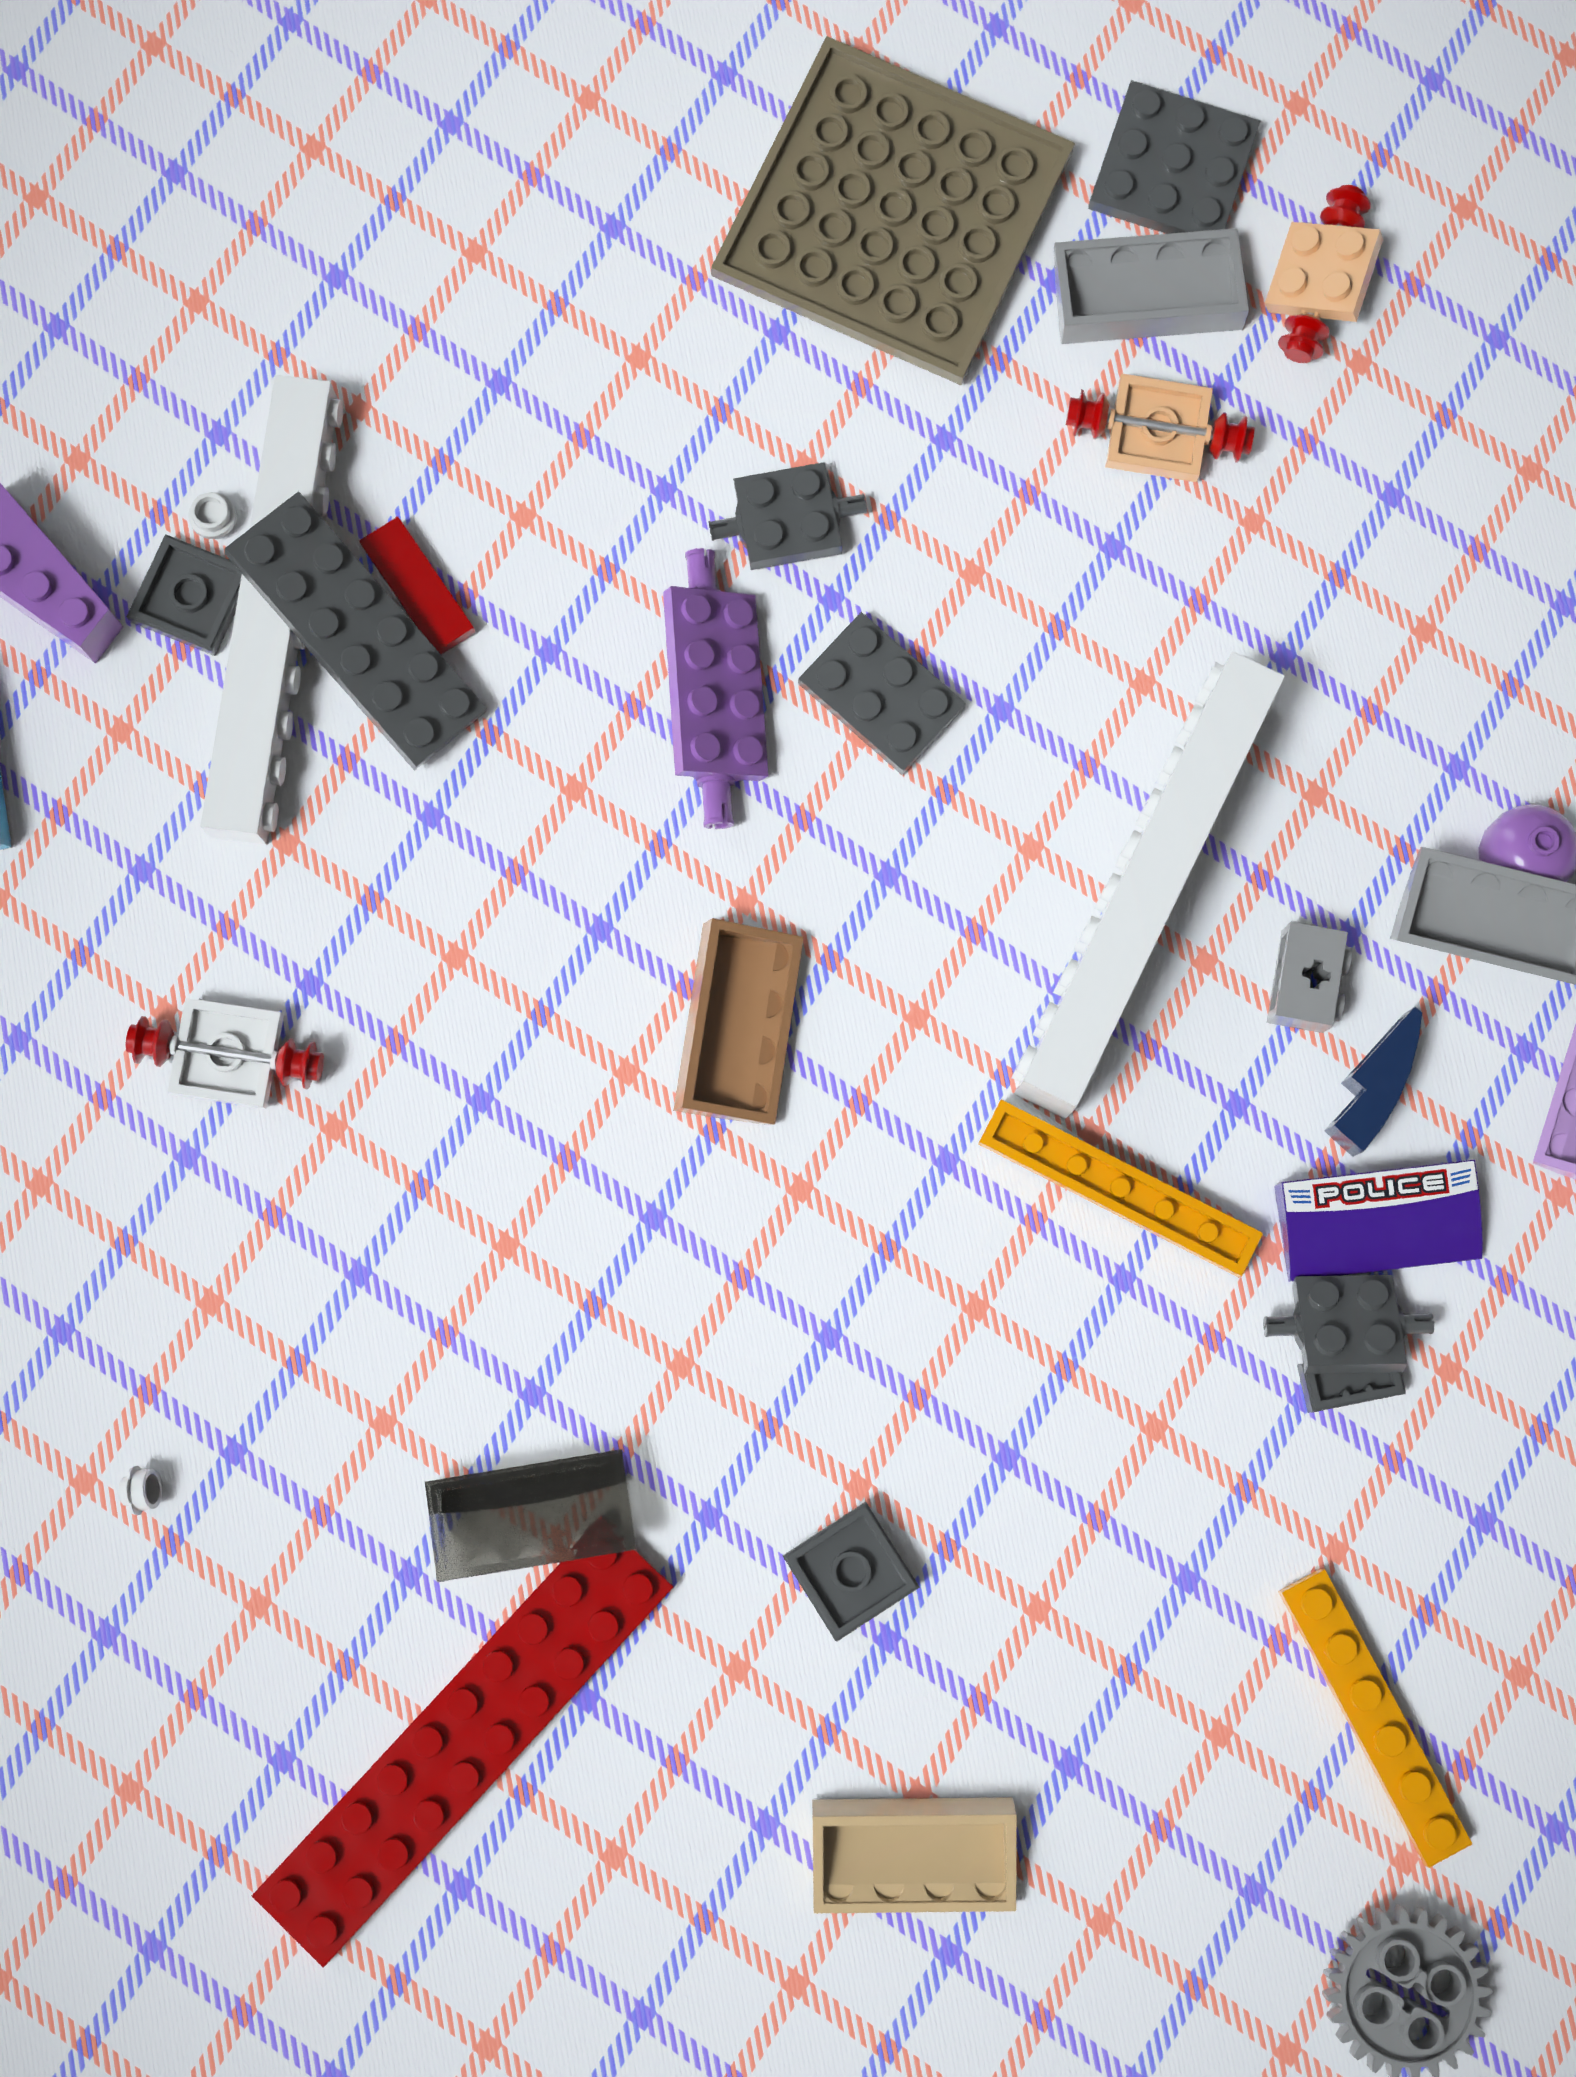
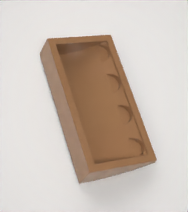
[673,918,804,1125]

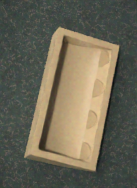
[812,1797,1017,1914]

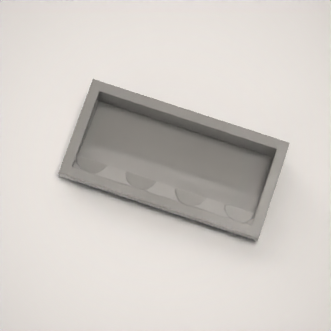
[1054,228,1249,344]
[1390,847,1576,985]

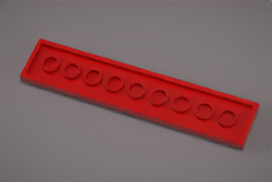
[251,1518,674,1968]

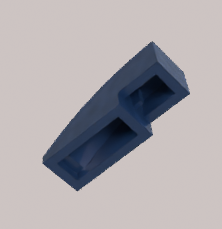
[1324,1006,1422,1157]

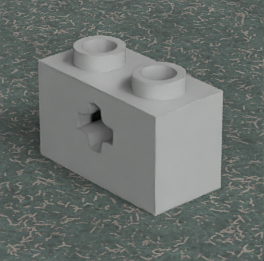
[1266,921,1352,1033]

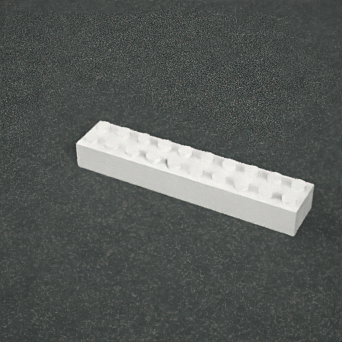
[1011,651,1285,1119]

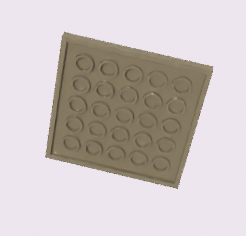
[711,36,1075,386]

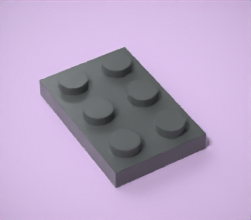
[798,612,966,776]

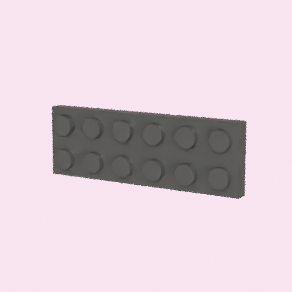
[224,491,488,771]

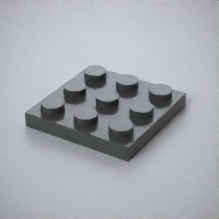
[1088,80,1261,234]

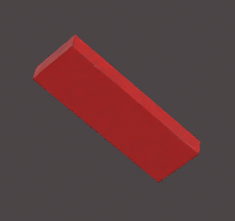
[359,516,476,655]

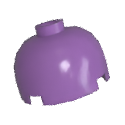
[1478,804,1576,882]

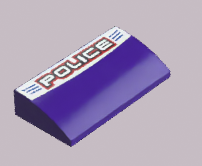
[1274,1160,1483,1282]

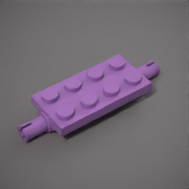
[663,548,768,829]

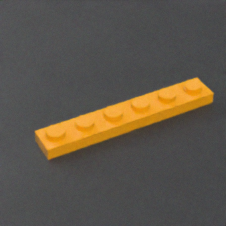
[978,1099,1263,1278]
[1278,1568,1473,1868]

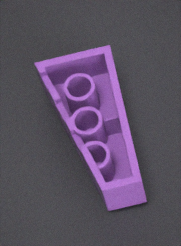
[0,483,123,664]

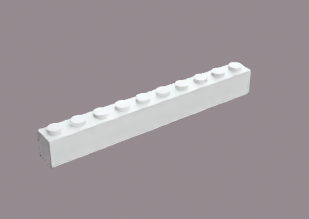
[200,374,343,845]

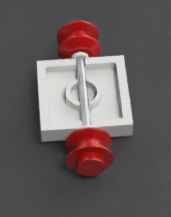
[125,998,324,1109]

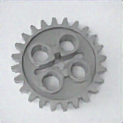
[1322,1904,1493,2077]

